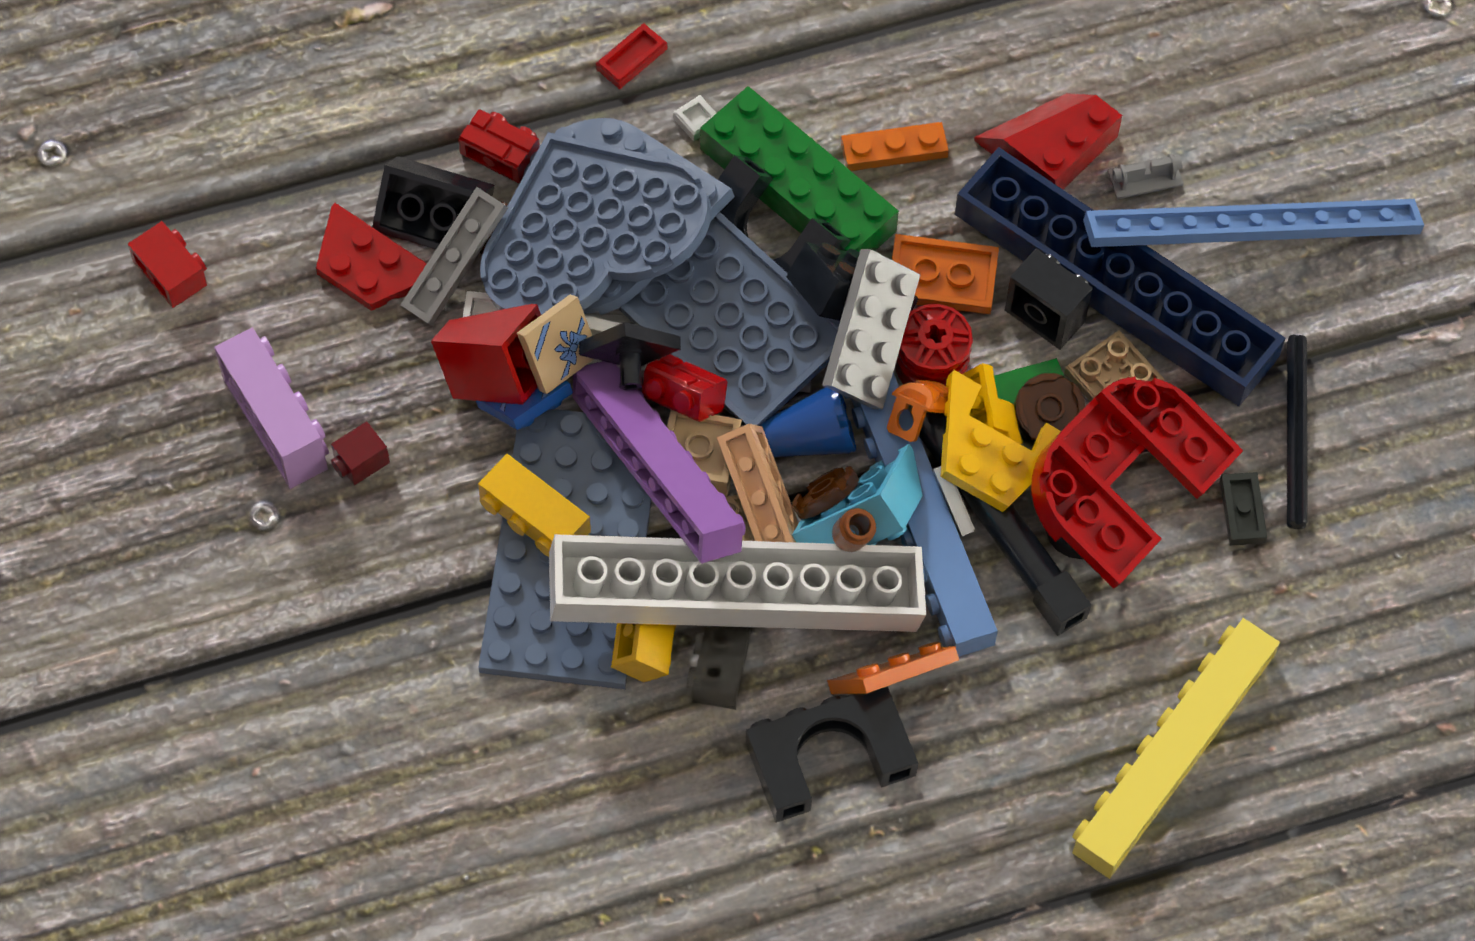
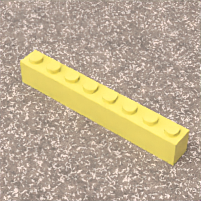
[1072,618,1280,879]

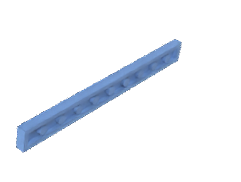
[1083,199,1424,247]

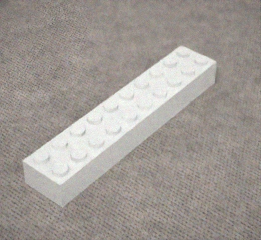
[549,534,926,632]

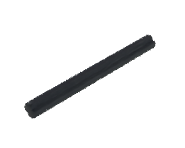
[1287,334,1308,530]

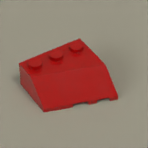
[974,93,1122,190]

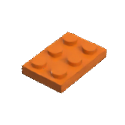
[892,234,999,315]

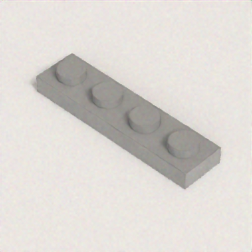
[401,187,508,325]

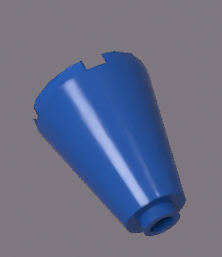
[761,387,857,457]

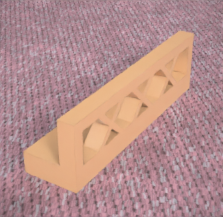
[717,424,799,542]

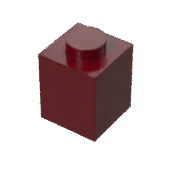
[331,421,390,486]

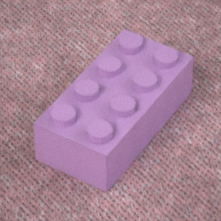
[214,327,329,489]

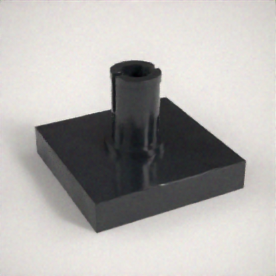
[579,322,681,390]

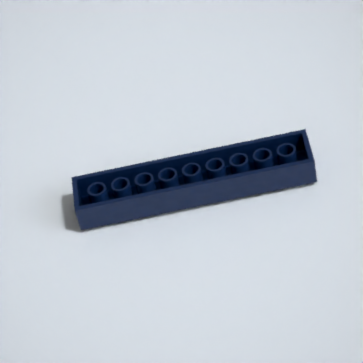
[954,147,1286,407]

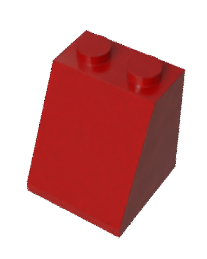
[431,304,541,405]

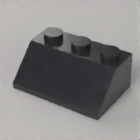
[372,156,495,249]

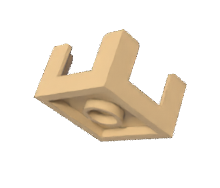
[667,410,742,497]

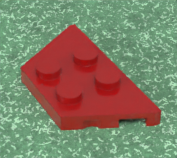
[316,203,427,311]

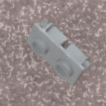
[1107,154,1183,200]

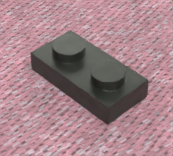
[1220,472,1267,546]

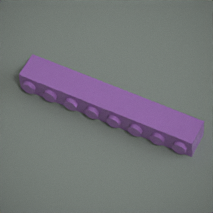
[572,361,746,563]

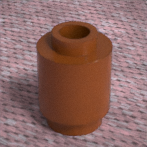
[832,508,876,552]

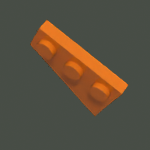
[827,642,959,694]

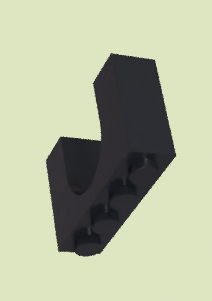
[718,155,851,273]
[745,686,918,823]

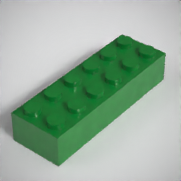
[700,86,899,252]

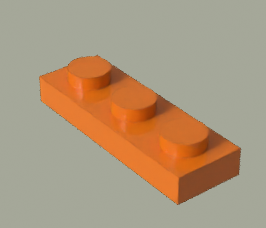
[841,122,949,171]

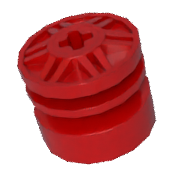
[895,304,973,386]

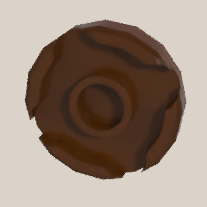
[1014,373,1085,441]
[792,466,860,519]

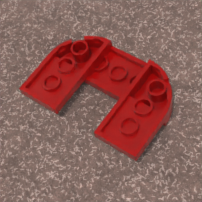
[1031,376,1243,589]

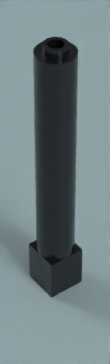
[919,411,1092,636]

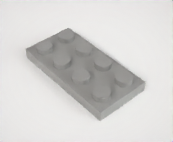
[822,249,920,410]

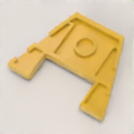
[940,370,1061,512]

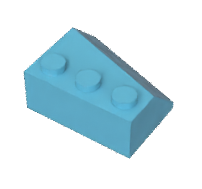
[792,444,923,545]

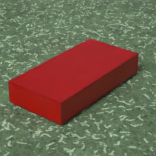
[596,23,668,90]

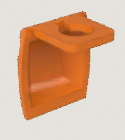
[887,380,949,442]

